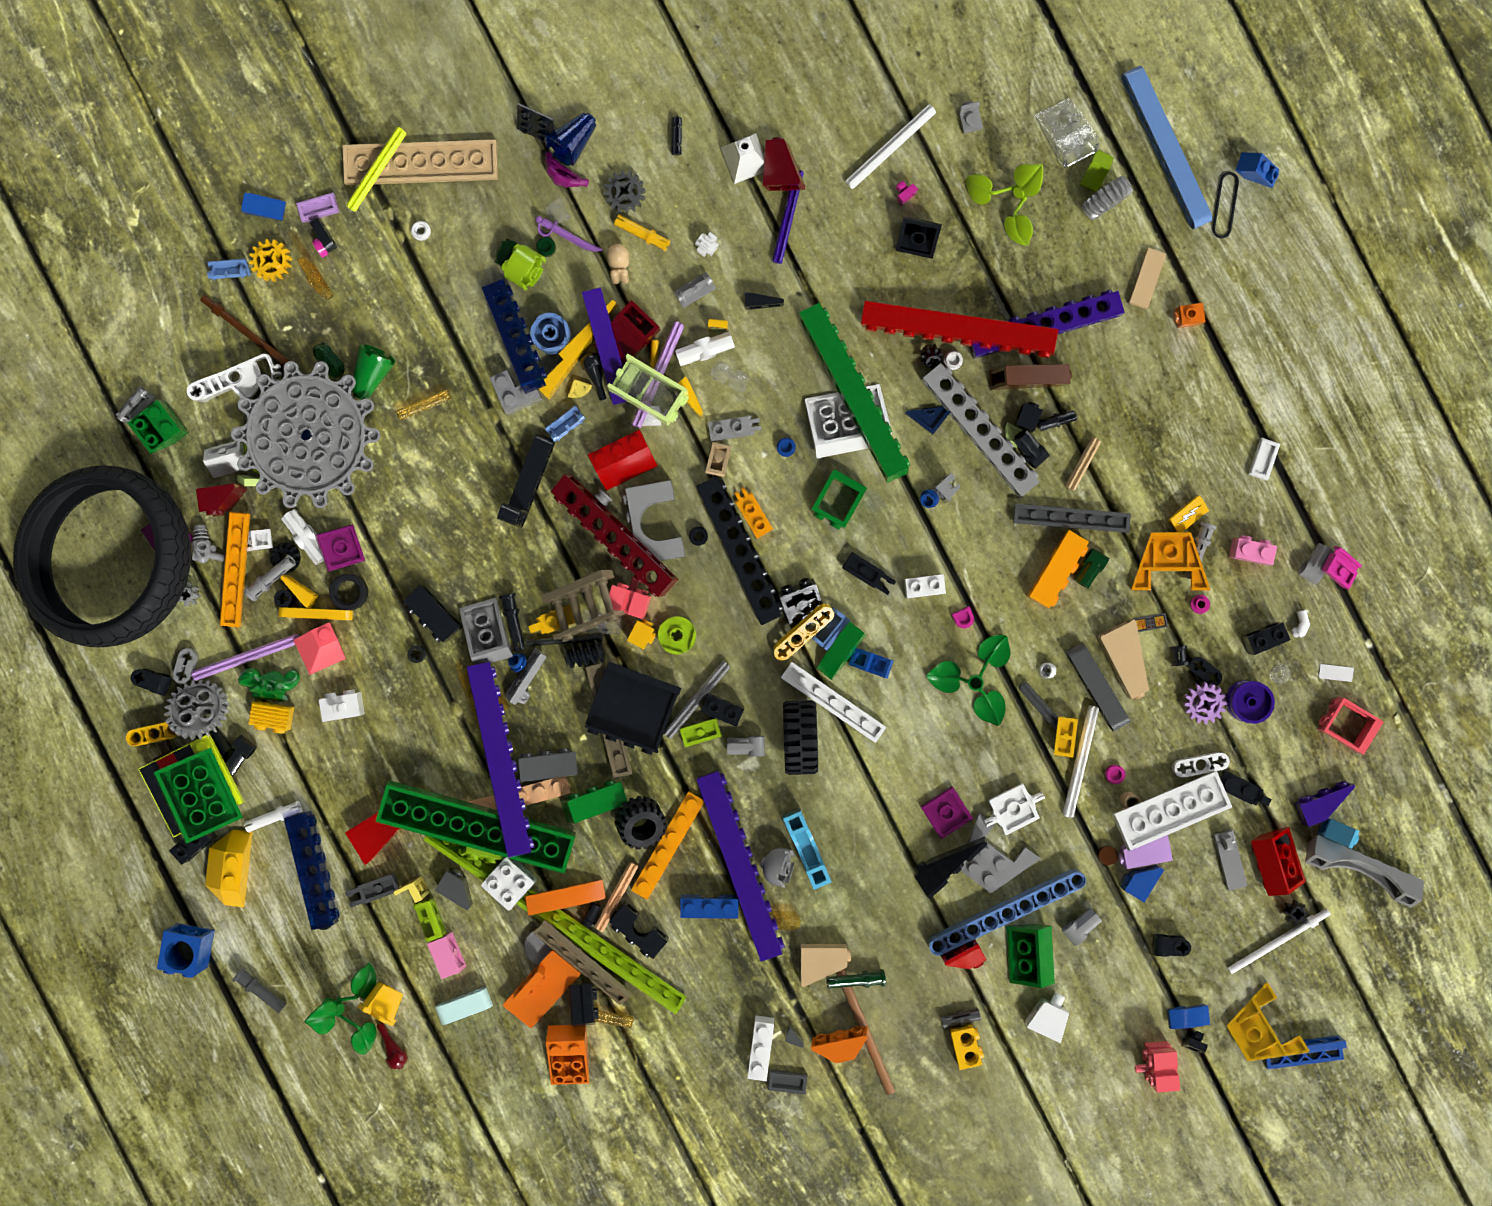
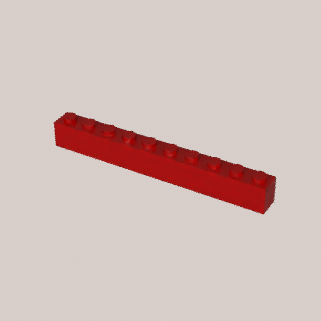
[861,301,1059,358]

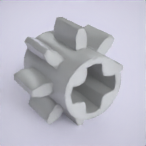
[178,583,202,607]

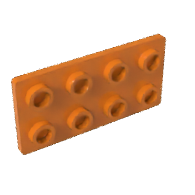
[503,949,581,1028]

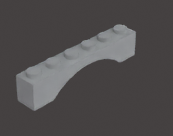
[1305,835,1424,908]

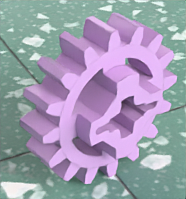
[1183,682,1227,724]

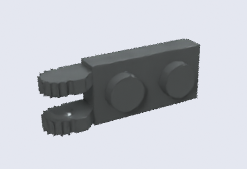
[345,872,400,907]

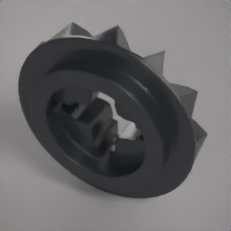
[270,543,301,573]

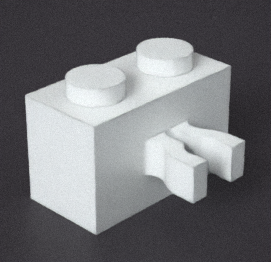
[319,689,365,722]

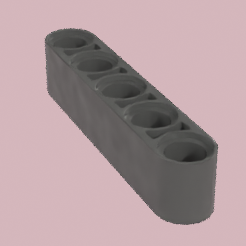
[1065,642,1130,732]

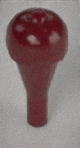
[377,1023,408,1070]

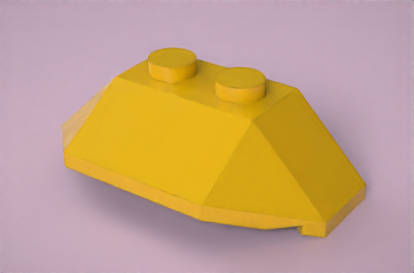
[205,829,253,907]

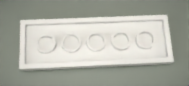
[1112,771,1232,851]

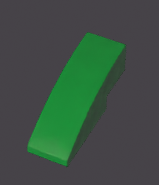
[817,621,866,680]

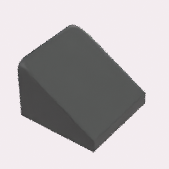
[785,1023,804,1048]

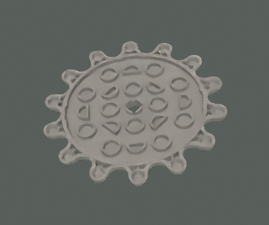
[231,361,381,508]

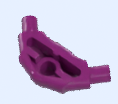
[545,152,589,188]

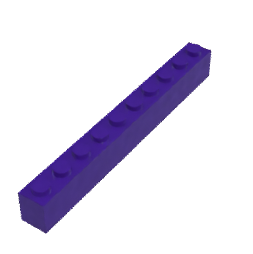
[467,662,534,858]
[697,770,785,962]

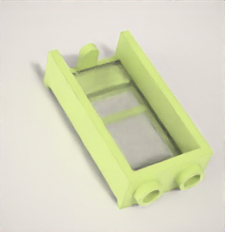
[607,354,689,426]

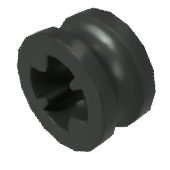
[407,645,426,663]

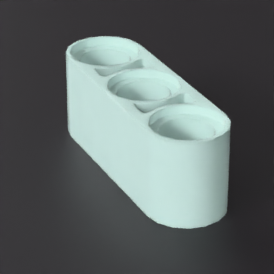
[435,987,493,1025]

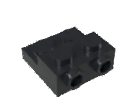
[778,578,827,629]

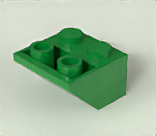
[127,400,189,454]

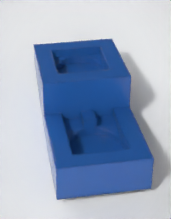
[849,648,894,679]
[1167,1004,1210,1029]

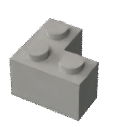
[490,370,543,415]

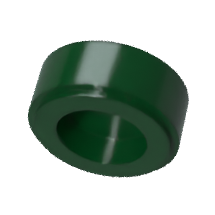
[536,237,556,257]

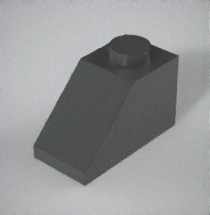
[435,868,473,910]

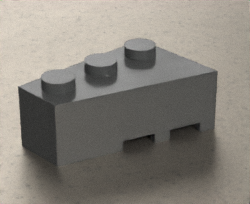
[512,748,578,782]

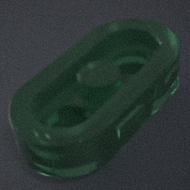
[313,342,345,378]

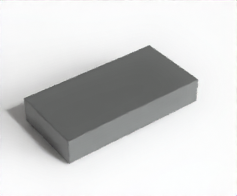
[768,1070,808,1095]

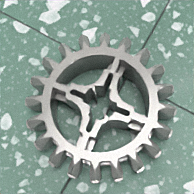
[1081,176,1133,220]

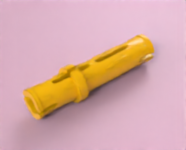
[614,214,671,251]

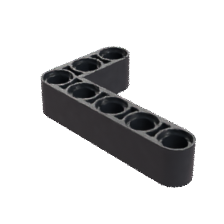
[497,433,555,528]

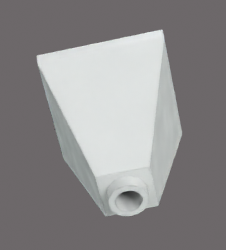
[720,134,765,184]

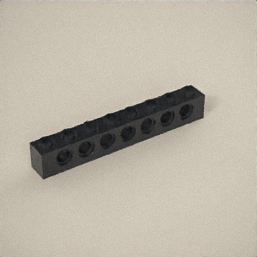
[696,476,784,625]

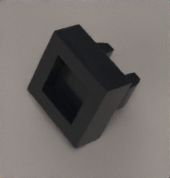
[1181,1031,1208,1053]

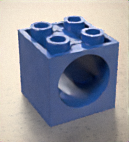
[157,923,215,978]

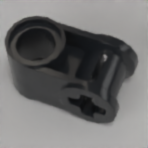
[130,669,172,696]
[1152,934,1191,957]

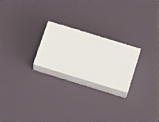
[1248,438,1280,481]

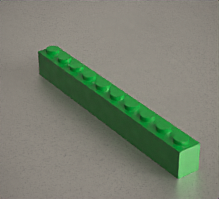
[799,302,910,483]

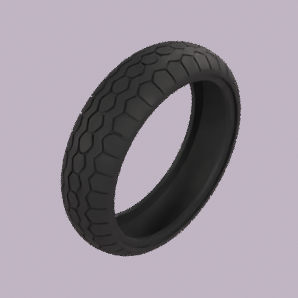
[13,465,191,648]

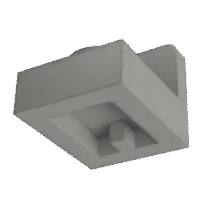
[958,101,983,134]

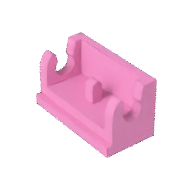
[427,932,467,979]

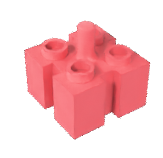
[609,575,652,619]
[1134,1041,1180,1093]

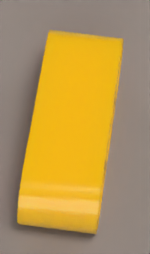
[126,722,182,746]

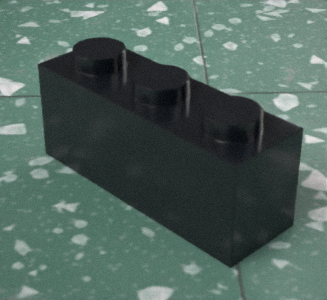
[403,585,463,643]

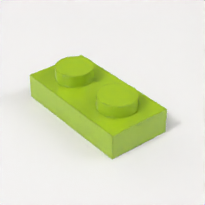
[680,718,722,747]
[462,846,504,865]

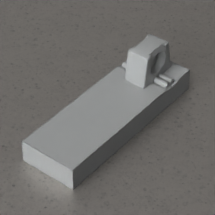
[504,648,547,705]
[1213,829,1247,891]

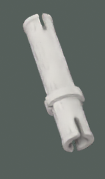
[244,801,303,832]

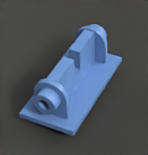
[207,258,251,281]
[545,405,585,442]

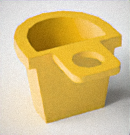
[357,982,403,1026]

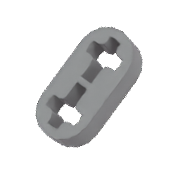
[173,648,199,684]

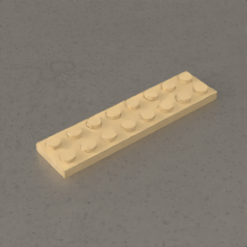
[343,140,499,185]

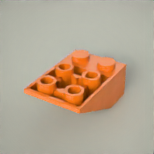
[546,1025,589,1085]

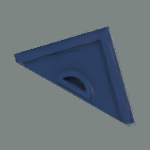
[905,407,950,435]

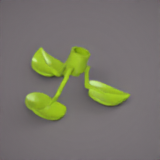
[965,164,1043,246]

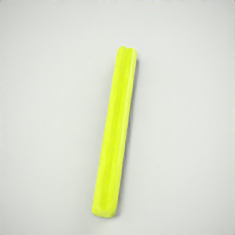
[346,127,406,212]

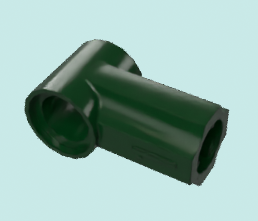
[1074,548,1110,589]

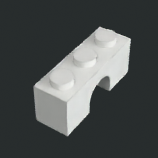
[747,1015,774,1081]

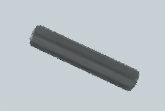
[1018,682,1058,729]

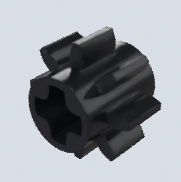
[919,344,943,368]
[1281,900,1308,925]

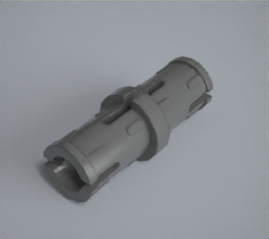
[941,1008,981,1029]

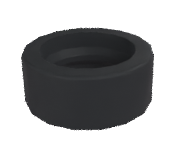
[329,574,368,610]

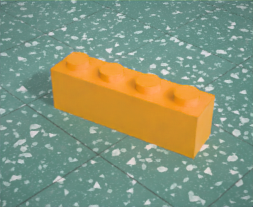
[1027,530,1089,608]

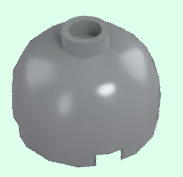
[761,848,795,888]

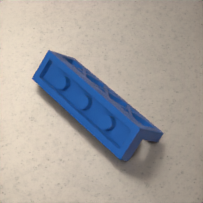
[1265,1035,1347,1069]

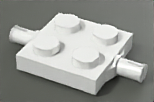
[983,783,1045,835]

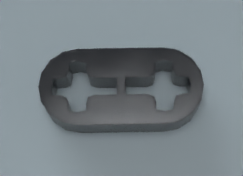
[309,216,337,252]
[1188,657,1222,686]

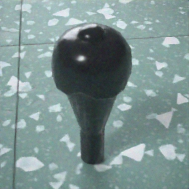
[580,352,607,401]

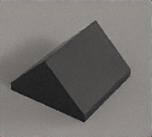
[895,216,942,259]

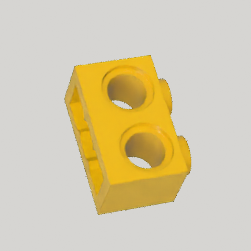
[949,1023,984,1070]

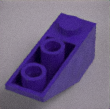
[1294,781,1355,827]

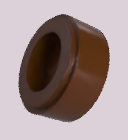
[1098,845,1118,866]

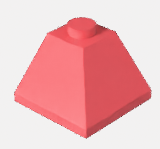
[293,622,346,675]

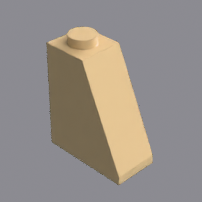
[801,944,851,987]

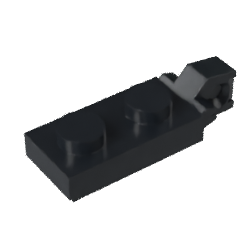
[1220,770,1272,806]

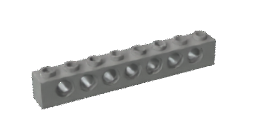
[921,363,1039,498]

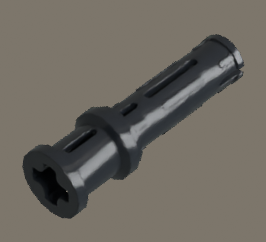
[499,592,526,652]

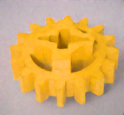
[249,239,293,282]

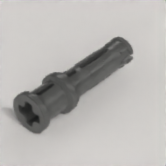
[232,967,287,1014]

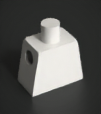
[1024,992,1069,1043]

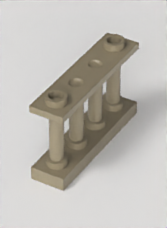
[542,570,625,642]

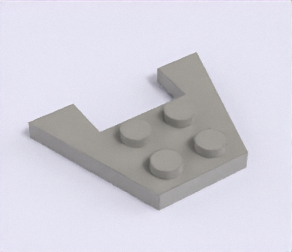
[961,812,1041,893]

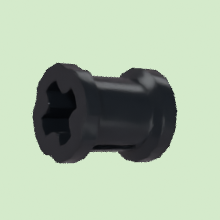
[274,590,297,607]
[1169,645,1189,666]

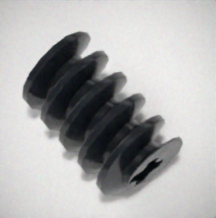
[563,640,605,669]

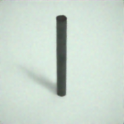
[526,633,603,646]

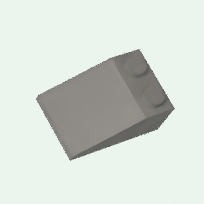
[459,598,513,665]

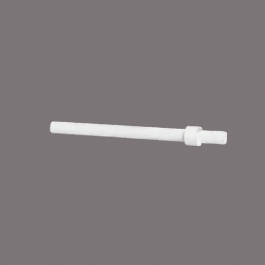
[1227,908,1331,974]

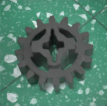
[604,171,646,214]

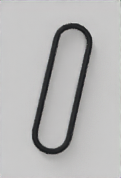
[1212,172,1239,239]

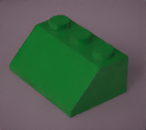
[1006,924,1055,988]

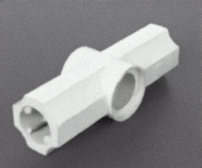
[675,331,735,366]
[281,509,323,565]

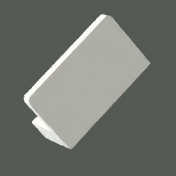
[203,441,244,478]

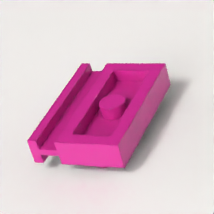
[1321,546,1362,589]

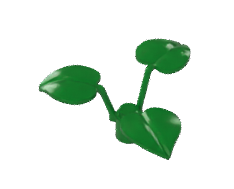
[926,635,1011,726]
[304,963,377,1055]

